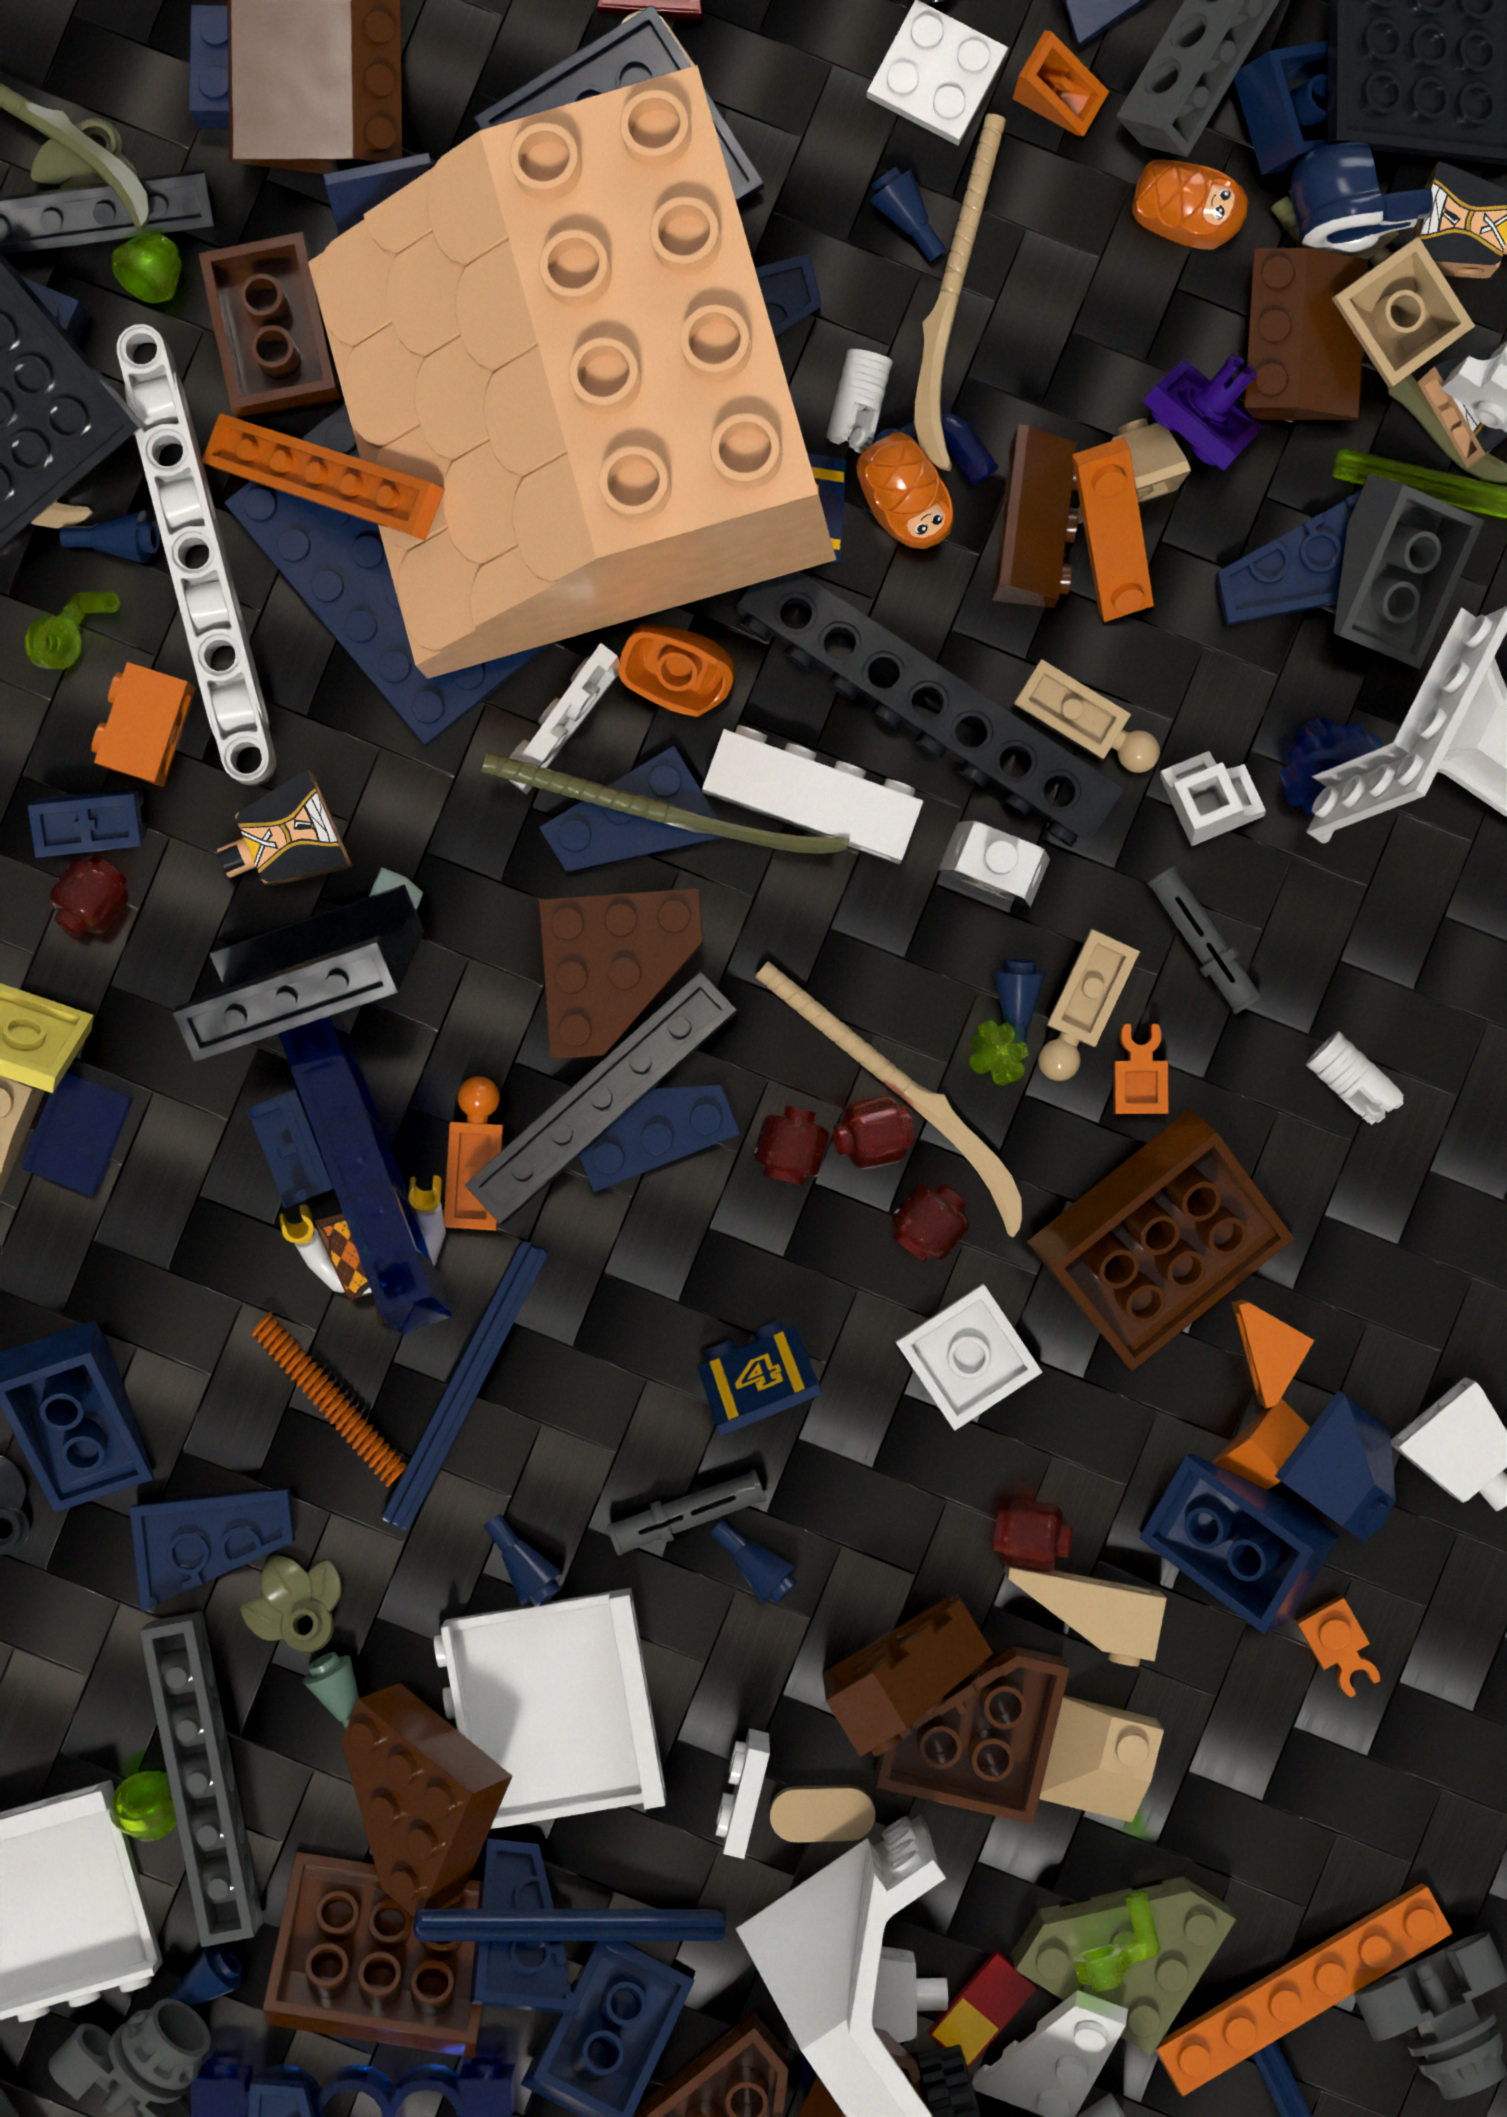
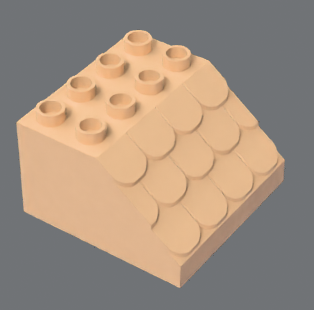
[308,65,836,679]

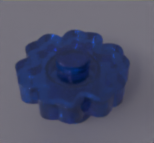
[1279,718,1384,815]

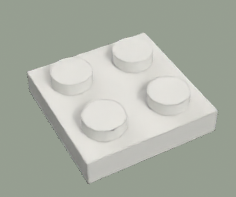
[866,0,1008,146]
[895,1283,1042,1431]
[715,1729,770,1859]

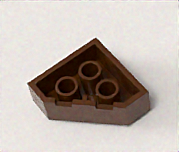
[539,888,703,1060]
[822,1591,993,1757]
[874,1645,1070,1825]
[341,1683,512,1917]
[633,2010,789,2117]

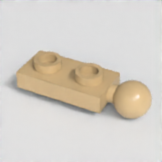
[1012,659,1160,773]
[1038,929,1140,1081]

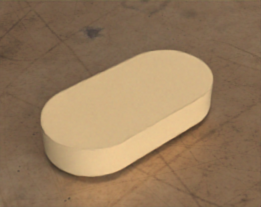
[770,1784,875,1842]

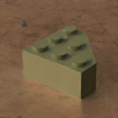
[1011,1877,1237,2056]

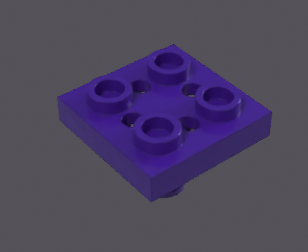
[1143,355,1264,471]

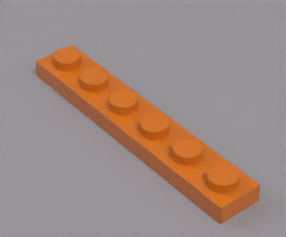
[201,413,445,541]
[1155,1883,1453,2096]

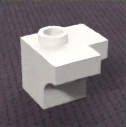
[1441,341,1507,433]
[1160,751,1266,846]

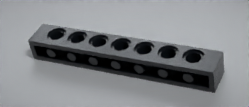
[737,571,1124,847]

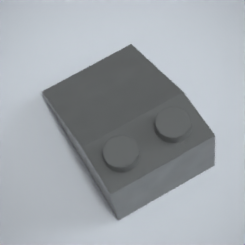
[1334,474,1484,669]

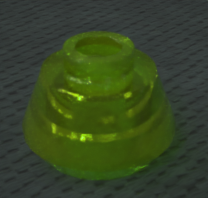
[112,234,182,303]
[109,1771,177,1841]

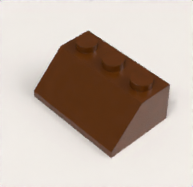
[1245,248,1369,420]
[992,424,1078,608]

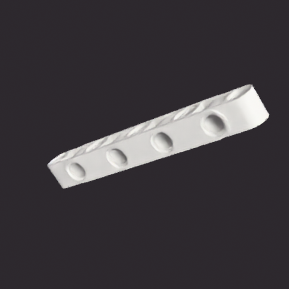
[117,324,276,786]

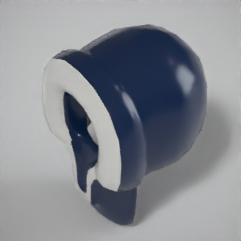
[1289,141,1433,255]

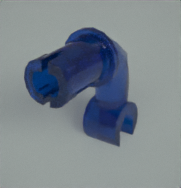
[873,410,999,486]

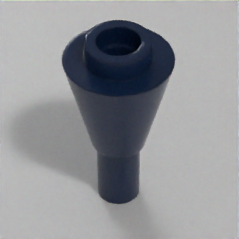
[868,167,947,262]
[59,511,160,564]
[993,959,1046,1057]
[483,1514,564,1607]
[710,1519,798,1605]
[165,1945,242,2007]

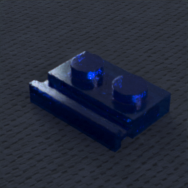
[20,1072,134,1196]

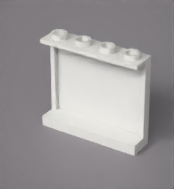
[434,1588,667,1829]
[0,1780,163,2022]

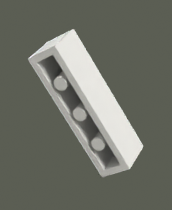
[702,725,923,864]

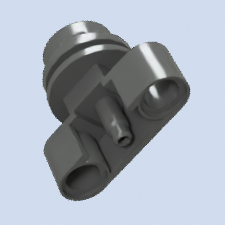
[1354,1932,1507,2100]
[49,1999,211,2117]

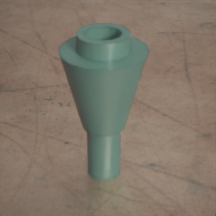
[303,1652,360,1729]

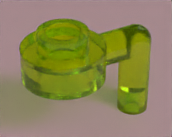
[25,592,120,669]
[1073,1891,1160,1991]

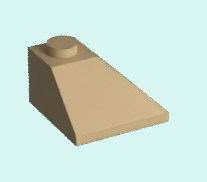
[1332,237,1475,388]
[1077,418,1191,524]
[1039,1695,1164,1822]

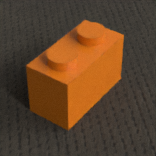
[91,662,196,787]

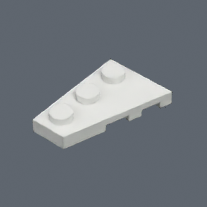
[509,643,620,794]
[972,1990,1128,2117]

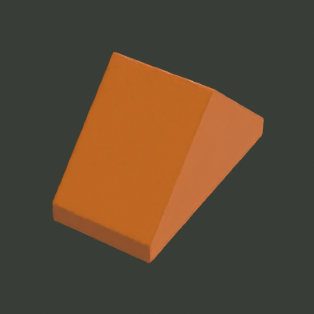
[1013,30,1109,137]
[1232,1300,1314,1408]
[1211,1398,1310,1490]

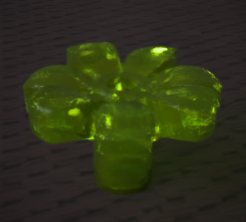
[970,1020,1029,1086]

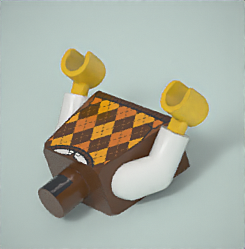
[279,1175,446,1324]

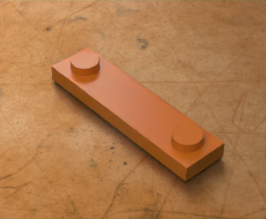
[1072,437,1154,622]

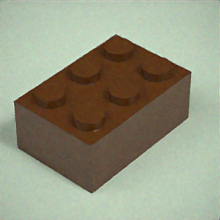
[198,232,343,421]

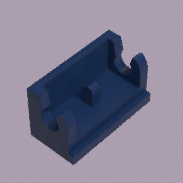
[28,787,147,858]
[246,1089,340,1208]

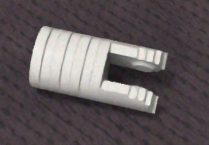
[826,349,893,454]
[1305,1031,1404,1125]

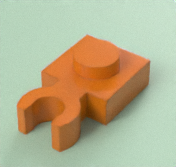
[1113,1024,1168,1114]
[1295,1595,1380,1697]

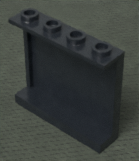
[173,884,425,1062]

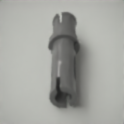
[1147,865,1263,1014]
[607,1469,767,1556]

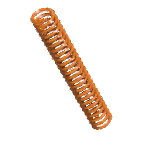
[252,1312,406,1487]

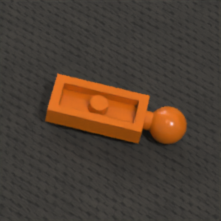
[444,1076,504,1231]

